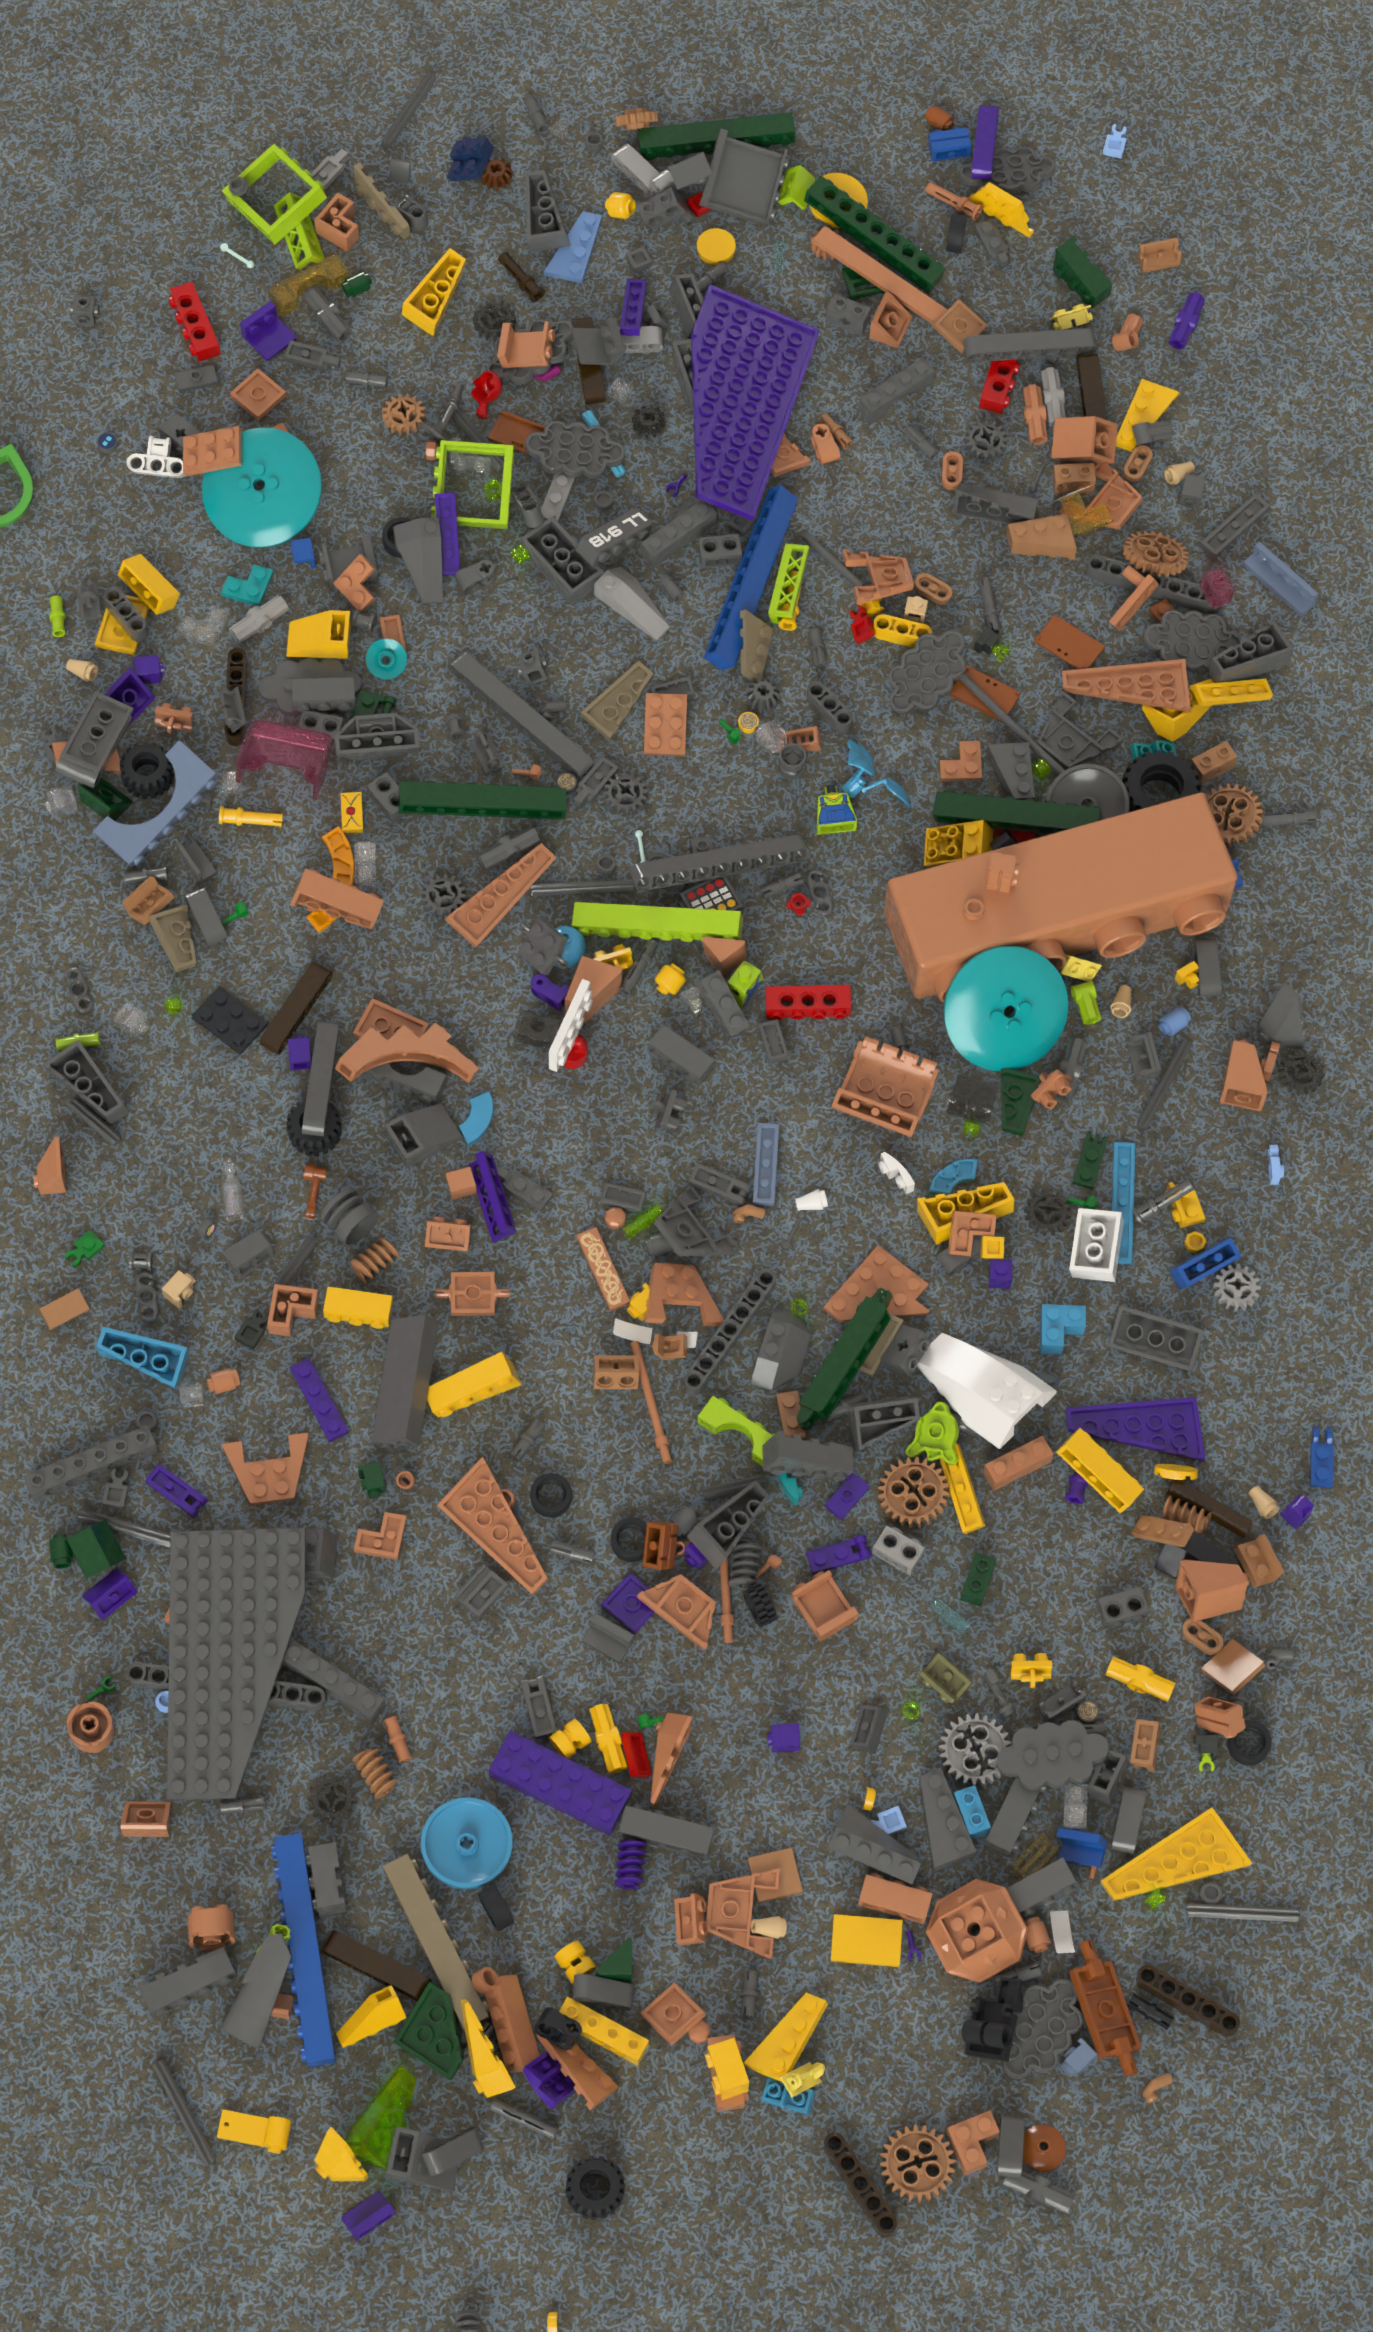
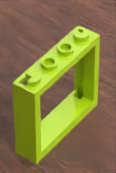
[222,144,327,245]
[431,440,514,529]

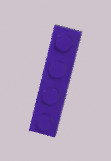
[620,279,647,336]
[435,492,460,576]
[290,1358,349,1443]

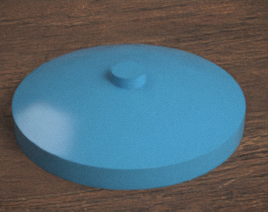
[421,1797,513,1889]

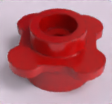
[786,893,811,916]

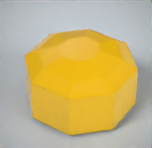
[1184,1231,1206,1254]

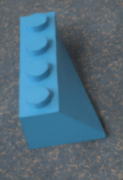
[96,1327,189,1389]

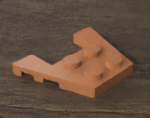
[1058,464,1142,530]
[842,549,914,604]
[644,1263,724,1327]
[222,1433,309,1506]
[706,1868,780,1960]

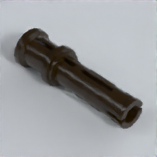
[498,252,545,303]

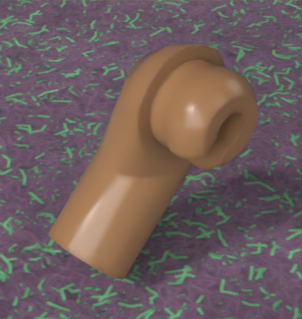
[733,1204,765,1224]
[1142,2073,1172,2103]

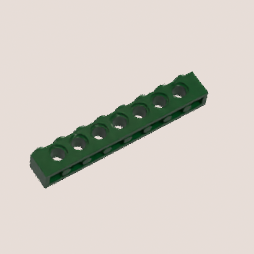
[804,176,946,293]

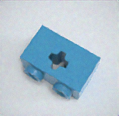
[953,1785,991,1840]

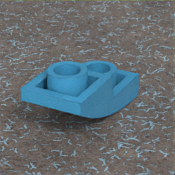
[761,2078,815,2115]

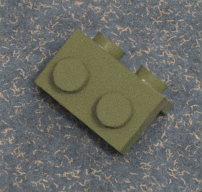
[919,1652,973,1703]

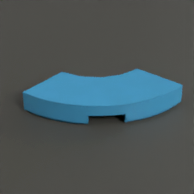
[459,1092,493,1146]
[929,1159,978,1195]

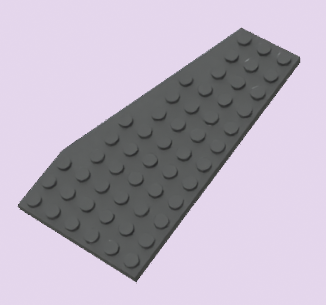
[167,1528,306,1801]

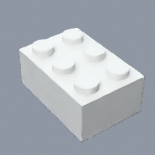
[1069,1208,1124,1282]

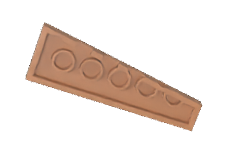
[445,843,557,948]

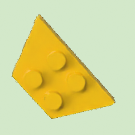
[969,182,1034,238]

